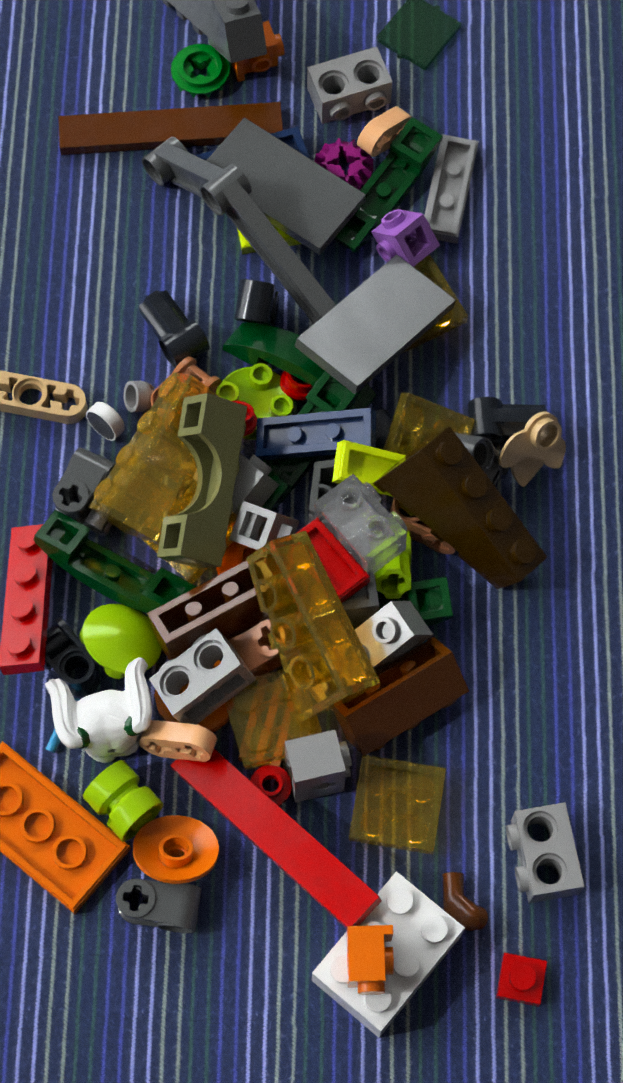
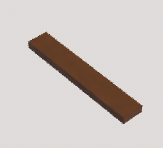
[58,102,283,155]

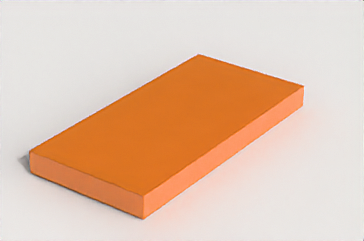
[0,741,131,915]

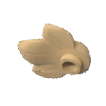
[499,412,566,487]

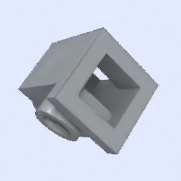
[229,501,299,559]

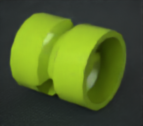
[83,760,164,842]

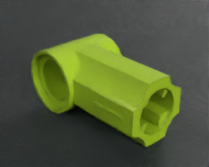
[369,531,411,599]

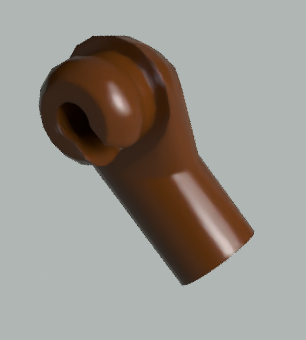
[443,872,489,931]

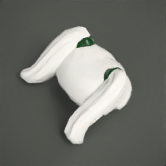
[45,657,152,763]

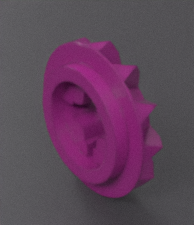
[314,138,373,190]

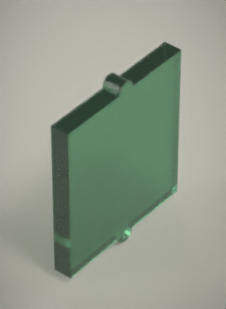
[376,0,461,70]

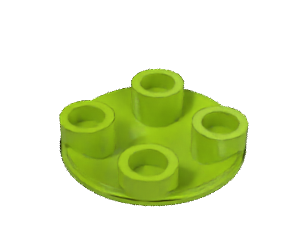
[216,363,293,440]
[79,604,162,679]

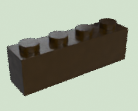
[372,426,547,589]

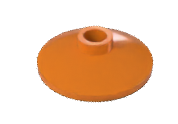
[133,815,219,884]

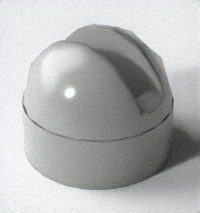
[124,380,154,412]

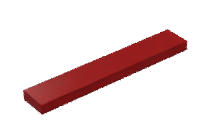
[170,749,382,929]

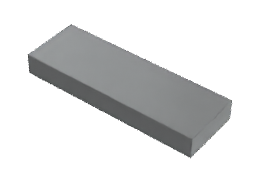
[424,134,479,243]

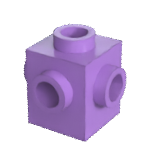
[371,209,440,267]

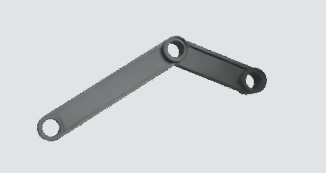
[142,136,336,324]

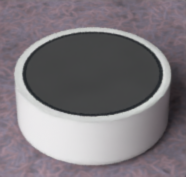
[86,402,125,441]

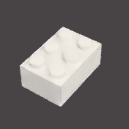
[312,871,465,1038]

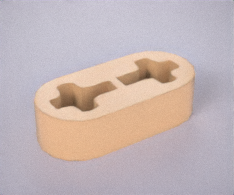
[357,106,412,157]
[139,720,217,762]

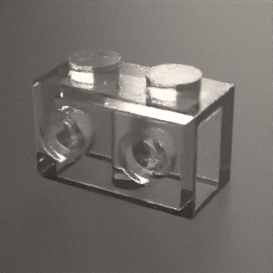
[314,474,407,576]

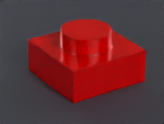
[496,952,547,1007]

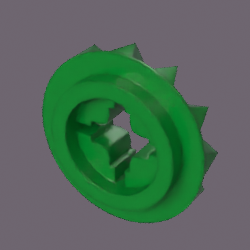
[171,44,230,98]

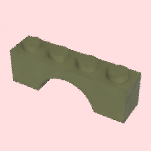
[157,393,247,569]

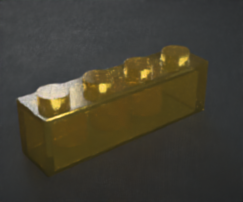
[89,372,219,545]
[246,531,380,727]

